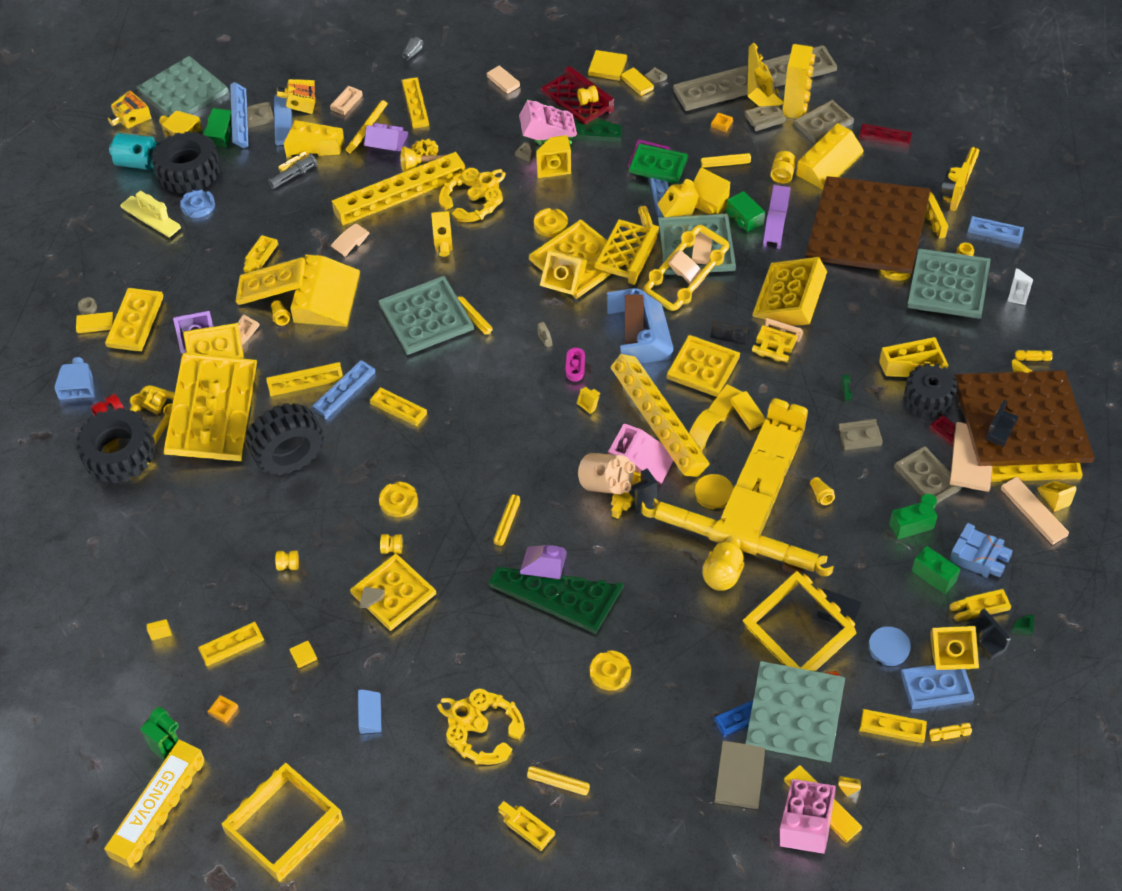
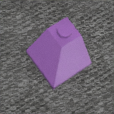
[173,311,213,354]
[520,545,567,579]

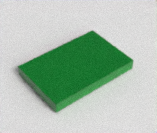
[629,143,688,184]

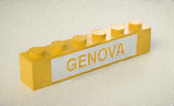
[104,740,204,868]

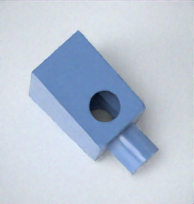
[55,357,95,400]

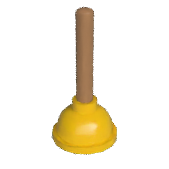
[400,146,446,172]

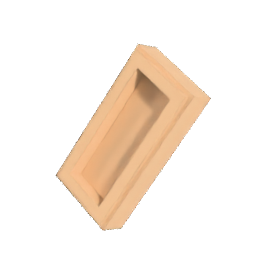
[487,65,520,94]
[330,86,362,115]
[692,233,713,265]

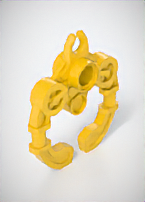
[439,168,506,223]
[437,689,525,766]

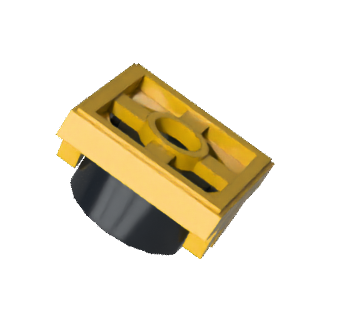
[940,162,970,211]

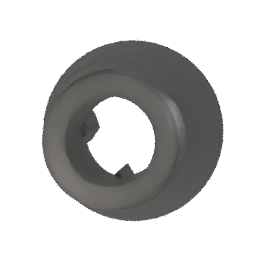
[402,36,424,60]

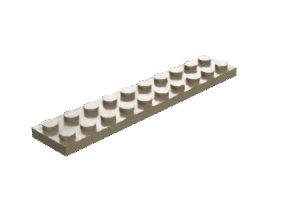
[673,45,837,111]

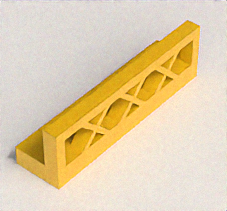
[266,362,343,396]

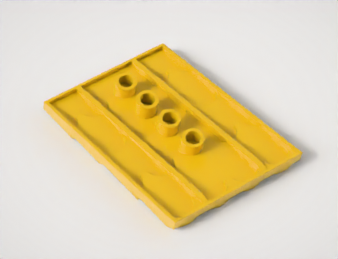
[164,353,257,461]

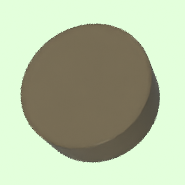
[78,297,97,315]

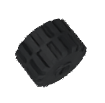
[903,363,957,420]

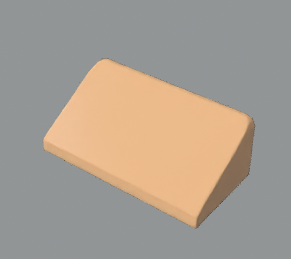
[765,318,803,342]

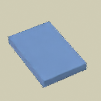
[900,665,974,710]

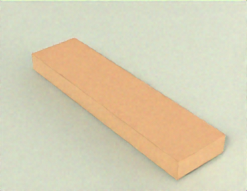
[1001,477,1069,545]

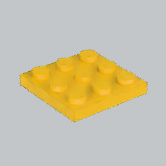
[667,335,740,397]
[350,554,436,631]

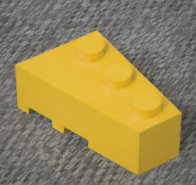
[284,120,345,158]
[879,337,948,377]

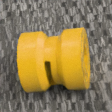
[577,86,598,105]
[380,534,403,554]
[276,550,299,571]

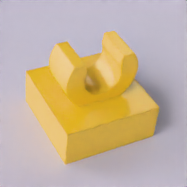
[576,387,600,414]
[141,389,167,415]

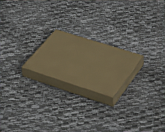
[793,100,854,144]
[894,446,962,503]
[715,741,765,809]

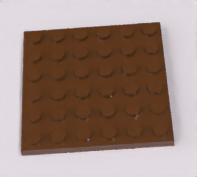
[805,176,931,274]
[954,370,1095,466]

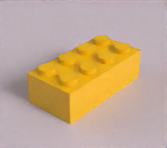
[783,44,815,119]

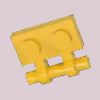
[752,325,797,363]

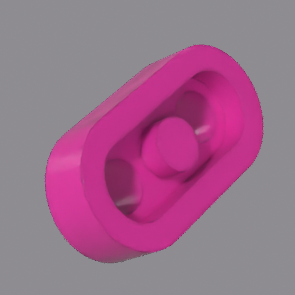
[566,348,585,381]

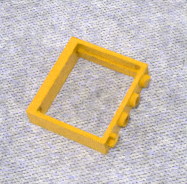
[742,571,857,671]
[221,762,343,882]

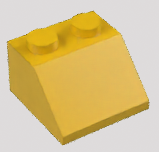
[536,135,571,178]
[693,167,730,215]
[540,250,588,295]
[930,626,979,670]

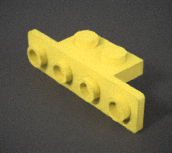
[120,191,181,237]

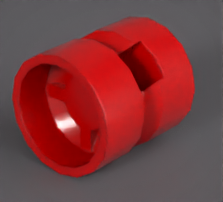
[90,393,124,416]

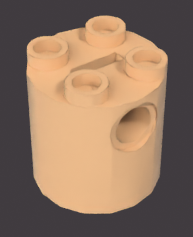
[578,453,635,494]

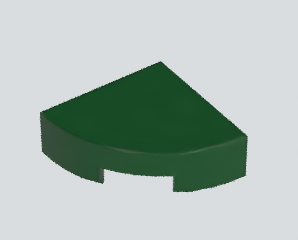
[840,374,852,401]
[1011,615,1034,636]

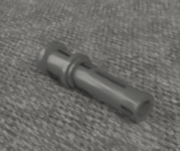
[268,153,318,189]

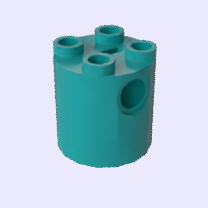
[109,132,159,170]

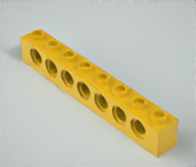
[332,152,465,226]
[610,354,710,477]

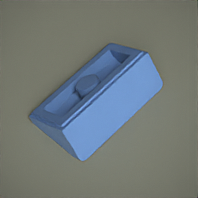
[358,690,382,734]

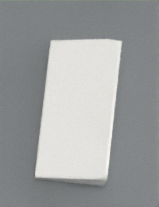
[1008,269,1033,305]

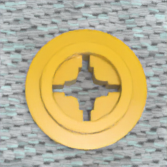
[412,138,438,156]

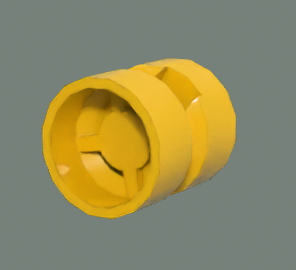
[770,151,797,184]

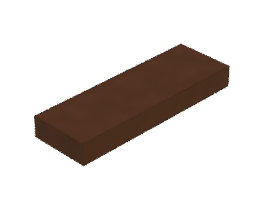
[625,295,644,345]

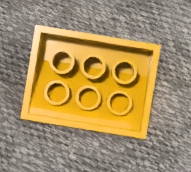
[291,254,360,327]
[752,257,827,326]

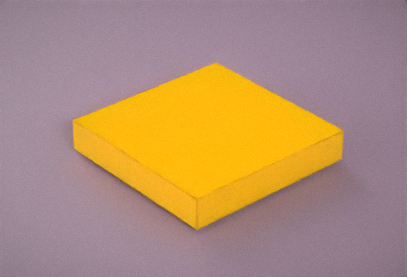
[588,50,627,81]

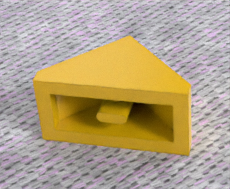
[1038,481,1076,512]

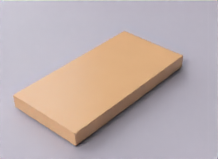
[950,422,992,492]

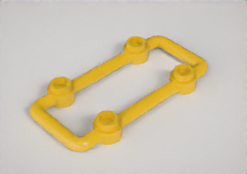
[643,225,729,311]
[102,385,175,464]

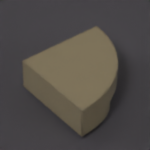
[644,67,667,83]
[515,142,532,162]
[537,322,552,348]
[360,587,385,608]

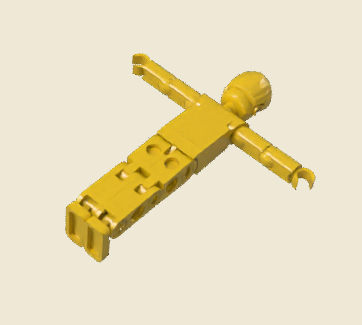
[641,398,834,591]

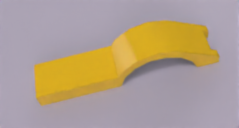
[689,384,743,452]

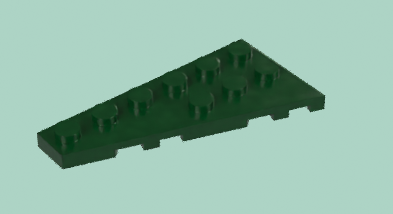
[521,98,622,142]
[488,567,624,634]

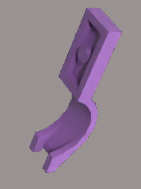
[763,185,791,249]

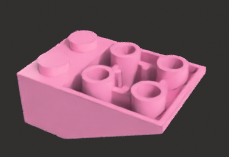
[519,100,577,140]
[608,423,674,485]
[780,779,836,854]

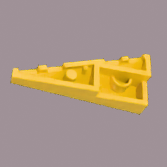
[747,43,784,106]

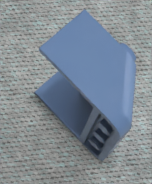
[607,288,673,364]

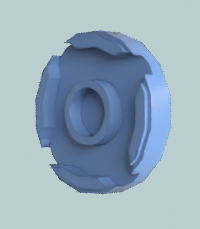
[180,189,215,218]
[868,627,911,666]

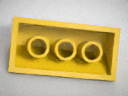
[796,123,864,190]

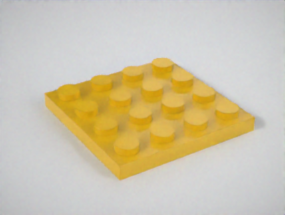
[529,219,629,299]

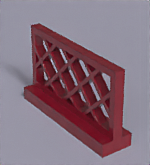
[540,66,614,125]

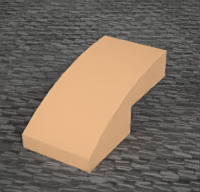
[331,223,369,257]
[668,250,704,287]
[238,314,260,345]

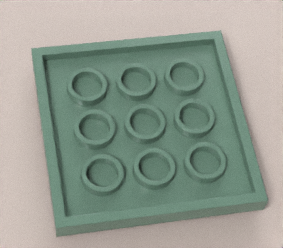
[137,56,229,117]
[658,214,736,275]
[907,249,991,319]
[378,276,474,355]
[746,661,845,763]

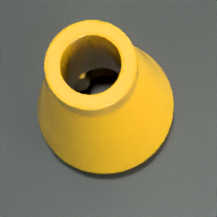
[271,301,290,326]
[810,477,835,505]

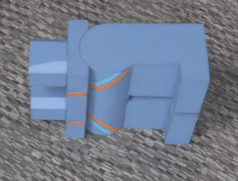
[950,523,1013,578]

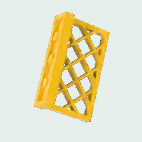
[595,219,659,285]

